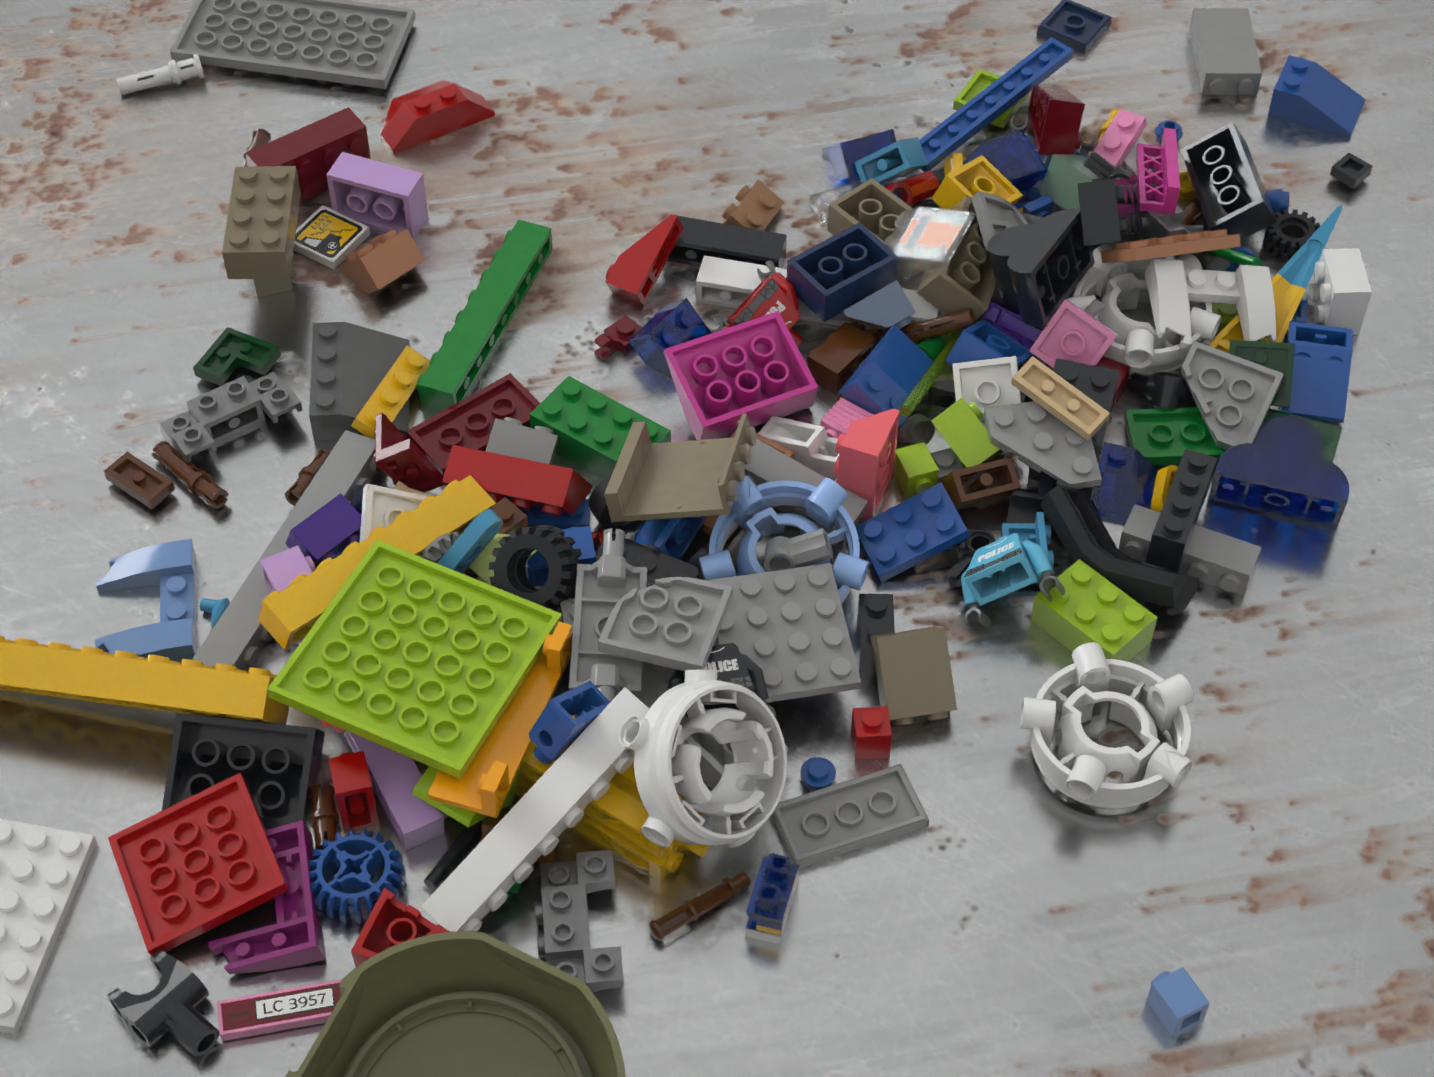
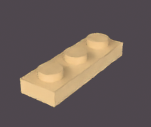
[1011,356,1110,441]

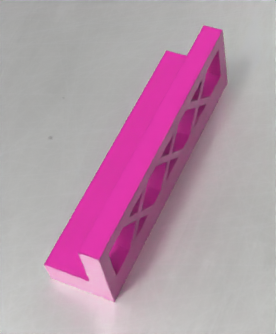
[1136,128,1180,215]

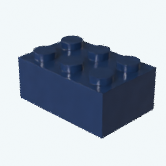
[787,222,898,322]

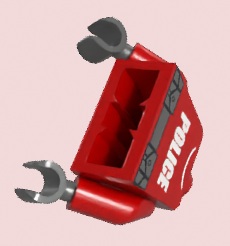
[706,261,803,347]

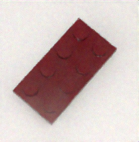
[406,373,540,477]

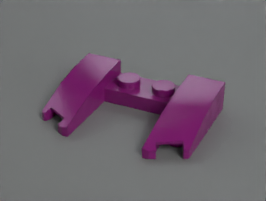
[208,820,326,974]

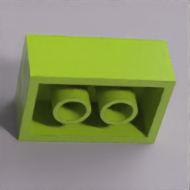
[1031,559,1157,662]

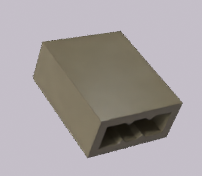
[870,626,957,726]

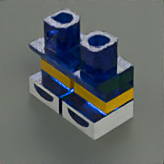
[745,853,799,945]

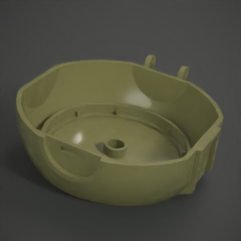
[285,931,626,1077]

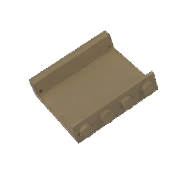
[604,413,756,522]

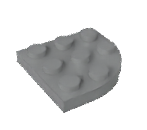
[598,577,733,671]

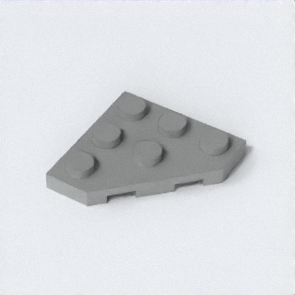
[1181,341,1284,457]
[983,401,1102,489]

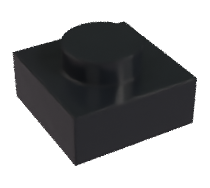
[1330,153,1373,189]

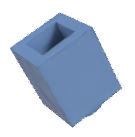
[1147,967,1210,1037]

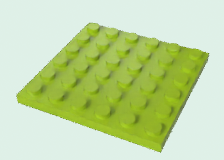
[267,539,562,779]

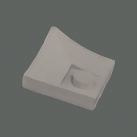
[971,192,1028,251]

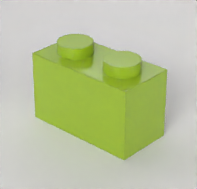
[931,398,1003,468]

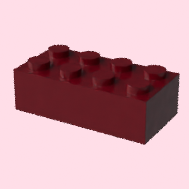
[246,107,371,203]

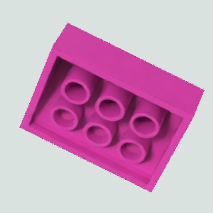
[664,311,818,440]

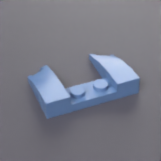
[95,539,197,663]

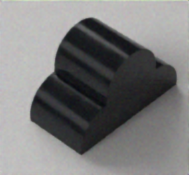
[987,209,1095,327]

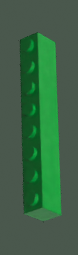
[416,219,553,411]

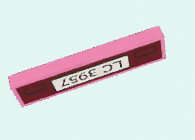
[217,979,342,1041]

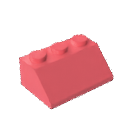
[834,409,900,519]

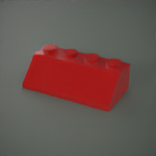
[442,445,592,517]

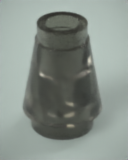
[897,414,935,445]

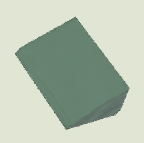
[1039,154,1120,210]

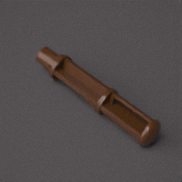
[649,871,751,941]

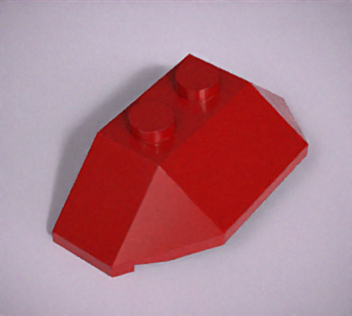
[380,80,495,155]

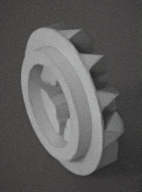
[420,532,460,563]

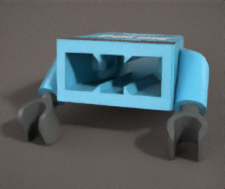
[961,533,1065,632]

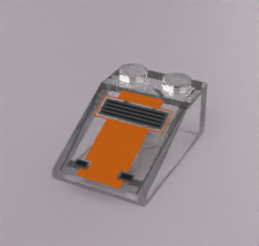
[883,207,976,282]

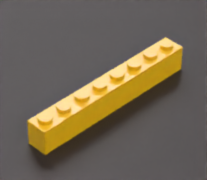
[258,475,496,650]

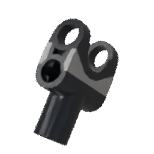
[107,950,219,1057]

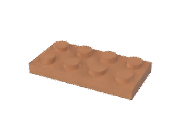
[1101,229,1241,263]

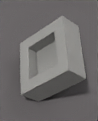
[930,448,964,484]

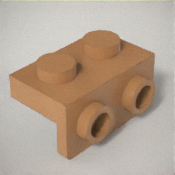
[721,179,785,231]

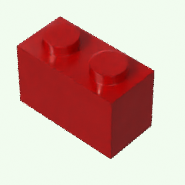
[328,751,379,833]

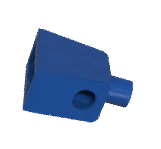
[528,681,610,764]

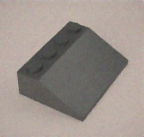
[309,322,410,441]

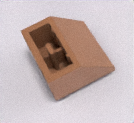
[338,229,425,294]

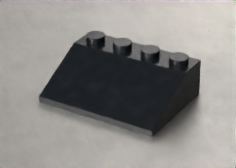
[162,713,325,830]

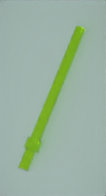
[899,329,964,417]

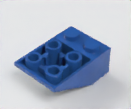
[1280,321,1353,423]

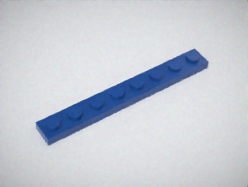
[919,37,1073,172]

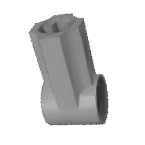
[764,528,833,572]

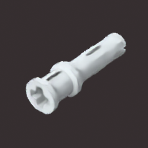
[116,54,205,95]

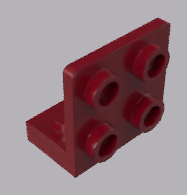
[374,412,444,493]

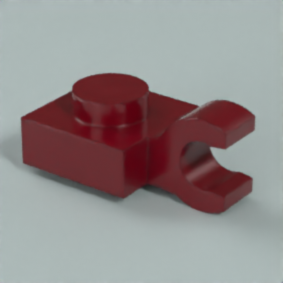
[594,316,647,360]

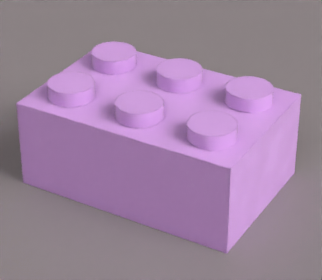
[326,152,428,239]

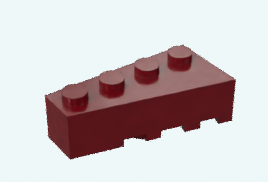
[1027,85,1085,156]

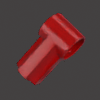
[883,170,939,206]

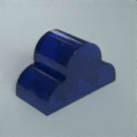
[1208,416,1349,527]

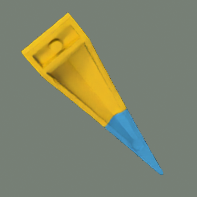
[1210,205,1342,353]

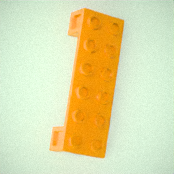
[428,622,572,818]

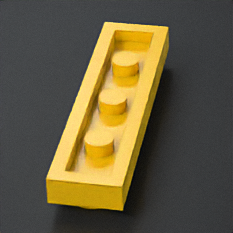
[351,345,430,440]

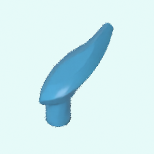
[200,598,230,632]

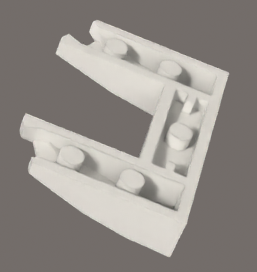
[1144,258,1277,349]

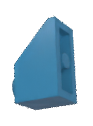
[854,137,929,184]

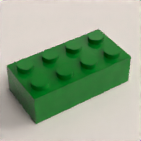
[530,376,671,479]

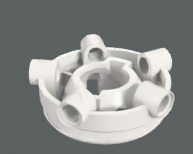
[1067,244,1221,376]
[1020,643,1194,808]
[619,670,787,848]

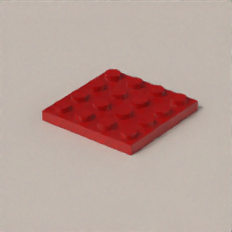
[108,773,290,956]

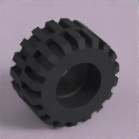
[489,526,584,611]

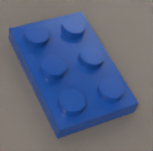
[855,482,971,582]

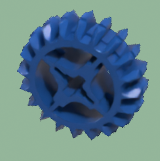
[307,828,406,924]

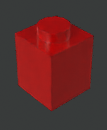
[851,706,892,761]

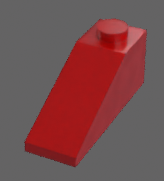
[605,214,684,306]

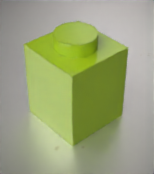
[894,442,939,498]

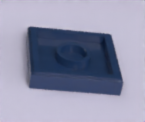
[1037,0,1112,54]

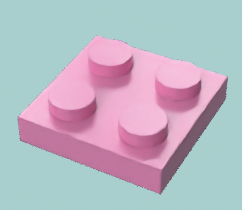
[1029,299,1118,368]

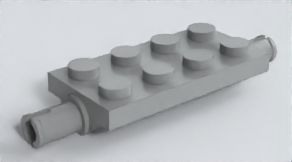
[569,529,647,702]

